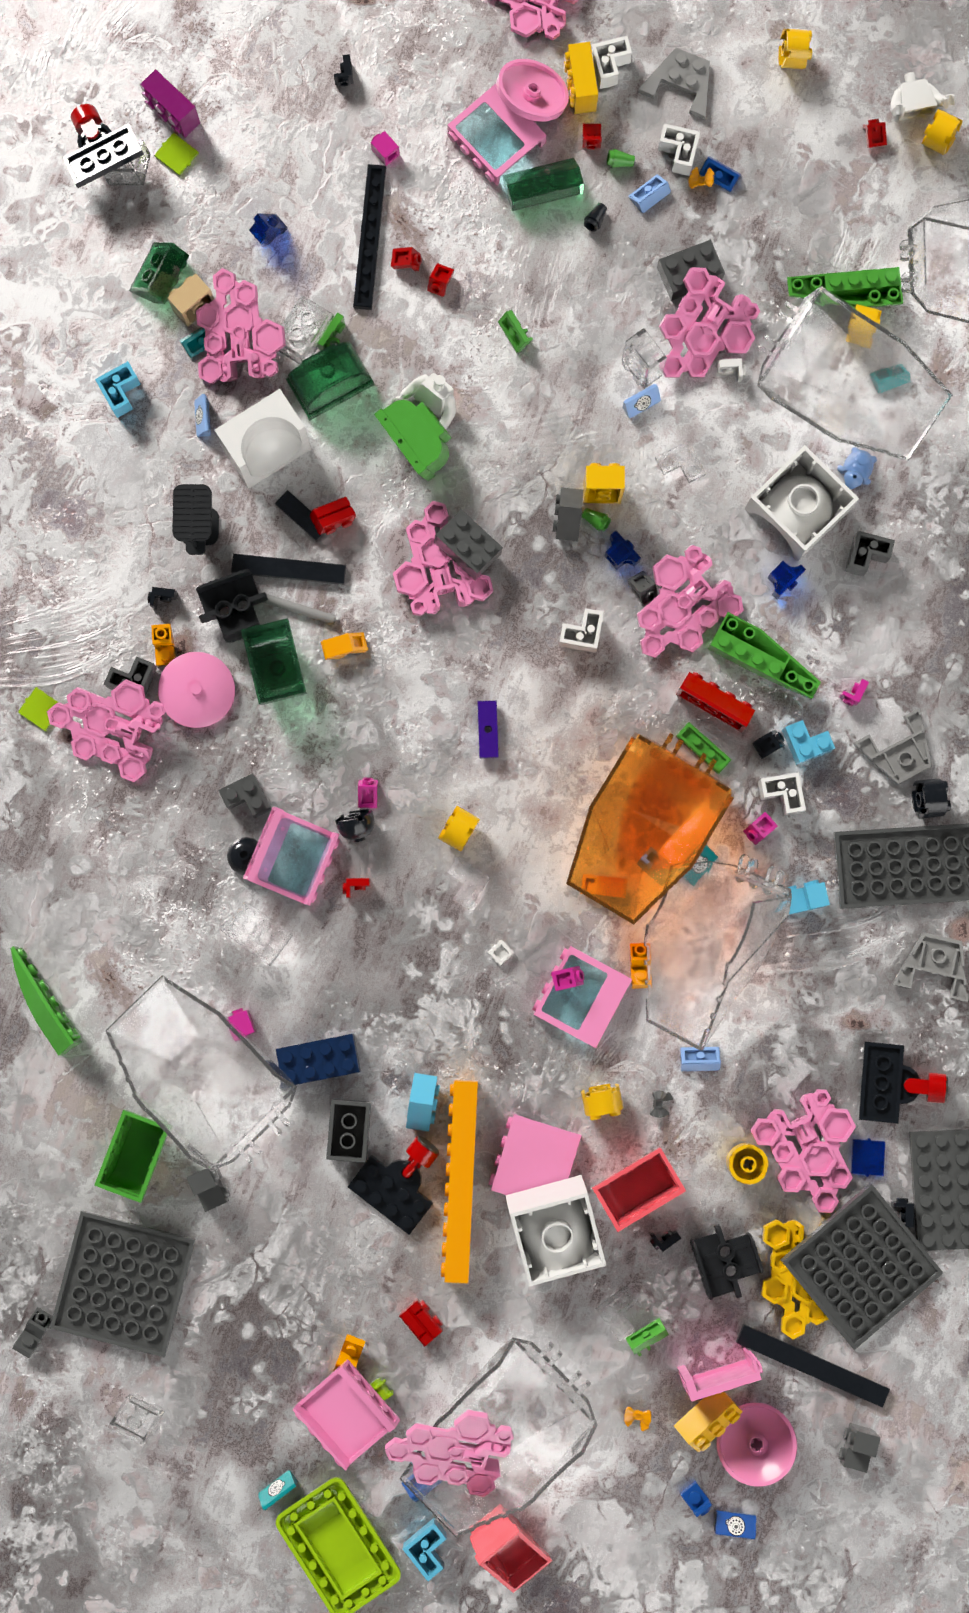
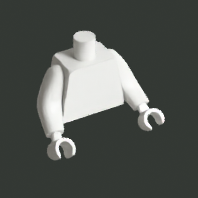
[890,72,955,120]
[391,373,456,429]

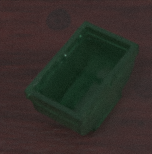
[286,341,374,421]
[241,618,307,705]

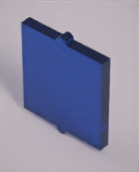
[851,1138,885,1177]

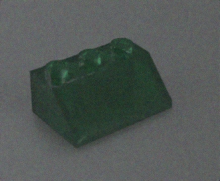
[129,242,190,304]

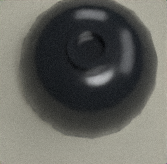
[335,809,375,842]
[227,837,258,875]

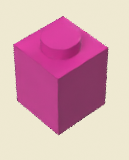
[371,131,400,166]
[228,1008,257,1039]

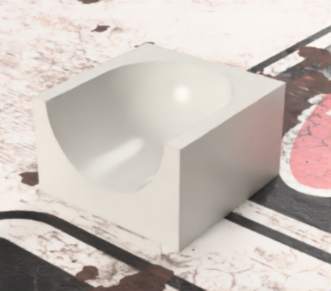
[215,389,311,489]
[745,445,859,561]
[505,1175,606,1287]

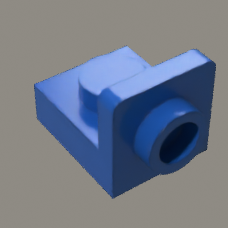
[680,1481,712,1517]

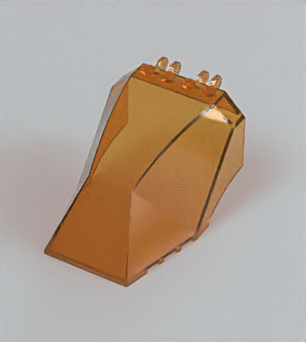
[566,732,735,925]

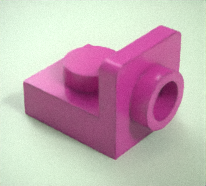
[839,679,869,706]
[358,778,378,808]
[743,812,778,845]
[551,966,584,991]

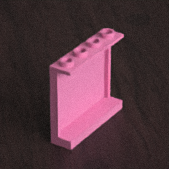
[488,1114,582,1195]
[677,1346,763,1402]
[292,1359,400,1470]

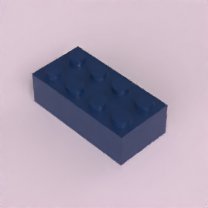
[276,1033,361,1087]

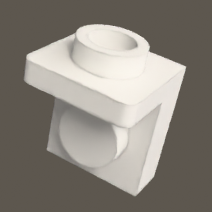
[717,358,746,382]

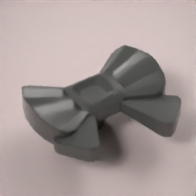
[650,1090,673,1118]

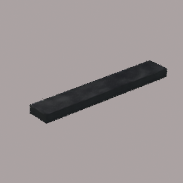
[231,553,346,585]

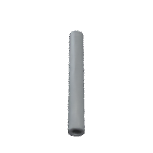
[263,594,336,624]

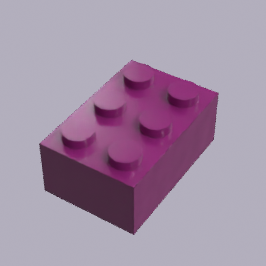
[140,69,200,138]

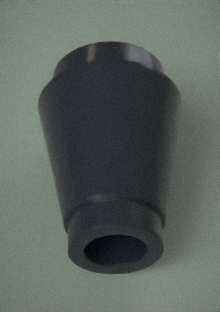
[584,203,607,232]

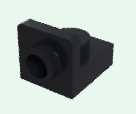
[334,54,354,87]
[148,587,178,609]
[752,730,785,759]
[891,1198,914,1228]
[650,1230,682,1252]

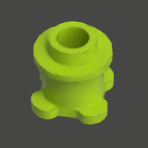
[370,1378,394,1401]

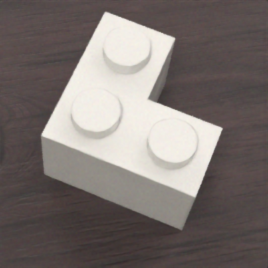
[591,36,632,89]
[658,123,700,176]
[559,608,604,653]
[758,772,806,816]

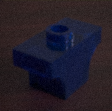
[249,213,288,244]
[604,530,641,570]
[768,561,806,600]

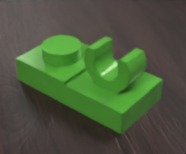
[498,310,533,353]
[317,312,345,353]
[626,1318,669,1356]

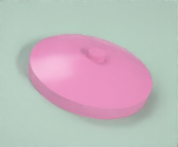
[496,59,569,122]
[158,652,235,728]
[717,1403,797,1487]

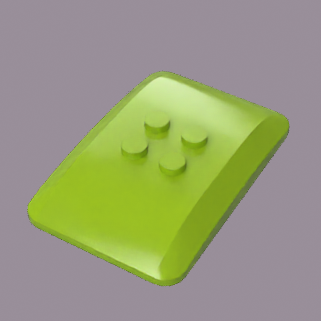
[276,1477,401,1613]

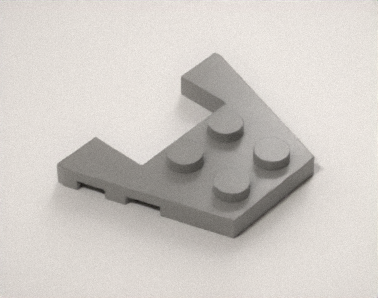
[638,48,710,119]
[853,708,932,785]
[892,932,969,1002]

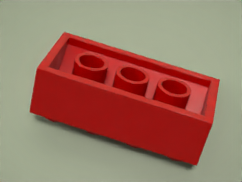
[676,672,755,733]

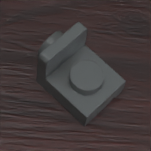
[628,570,658,605]

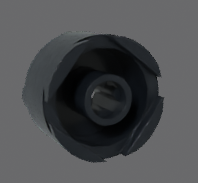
[912,778,951,819]

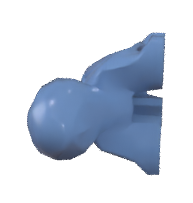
[837,447,877,489]

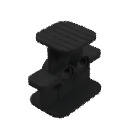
[172,484,219,555]
[196,569,268,643]
[690,1224,763,1300]

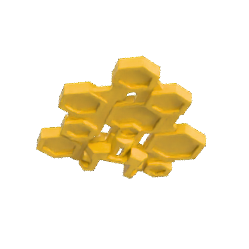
[761,1219,828,1339]

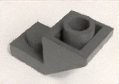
[12,1307,53,1358]

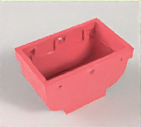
[592,1147,686,1232]
[470,1505,552,1593]

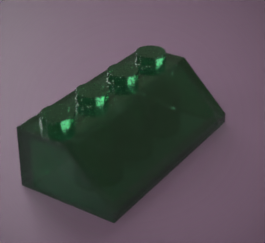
[502,158,584,211]

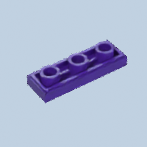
[478,700,499,759]

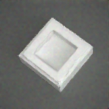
[487,939,514,966]

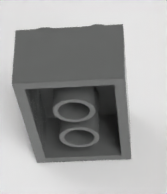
[657,239,725,301]
[434,509,503,580]
[326,1099,372,1163]

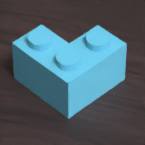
[95,361,141,418]
[782,720,835,765]
[781,880,830,915]
[406,1073,440,1132]
[403,1517,447,1581]

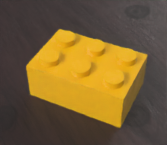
[564,42,598,114]
[583,463,625,504]
[674,1391,742,1452]

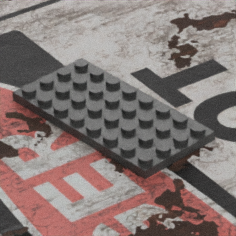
[833,823,969,909]

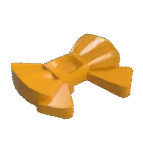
[688,167,714,189]
[624,1407,652,1431]

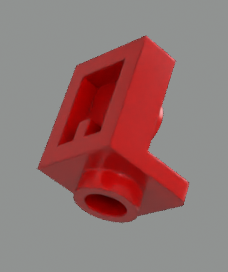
[863,119,887,148]
[582,123,602,150]
[391,247,422,272]
[427,263,454,297]
[343,878,370,898]

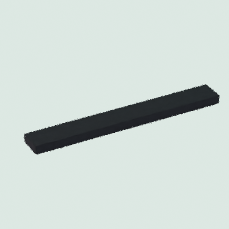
[353,164,387,310]
[736,1324,890,1408]

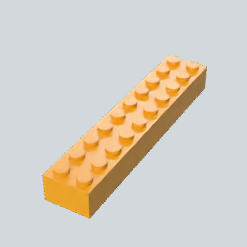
[441,1080,478,1283]

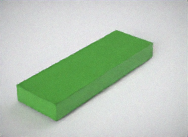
[676,722,732,774]

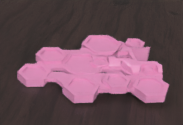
[495,0,579,40]
[659,267,760,378]
[196,268,286,384]
[393,501,493,616]
[637,545,744,658]
[47,680,165,782]
[750,1089,856,1213]
[385,1410,514,1497]

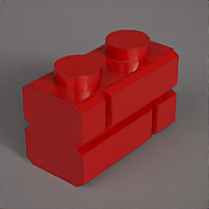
[310,496,356,535]
[399,1298,443,1347]

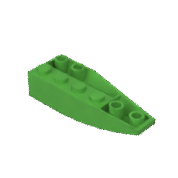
[787,267,903,307]
[708,612,821,699]
[10,946,82,1056]

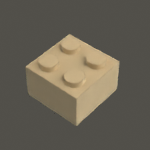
[168,273,214,327]

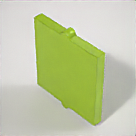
[154,132,199,176]
[18,687,58,731]

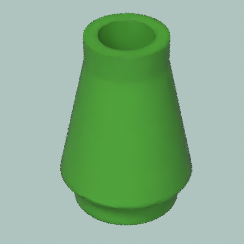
[607,149,635,168]
[582,508,611,532]

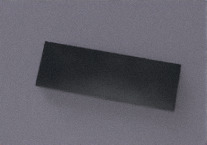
[275,490,325,542]

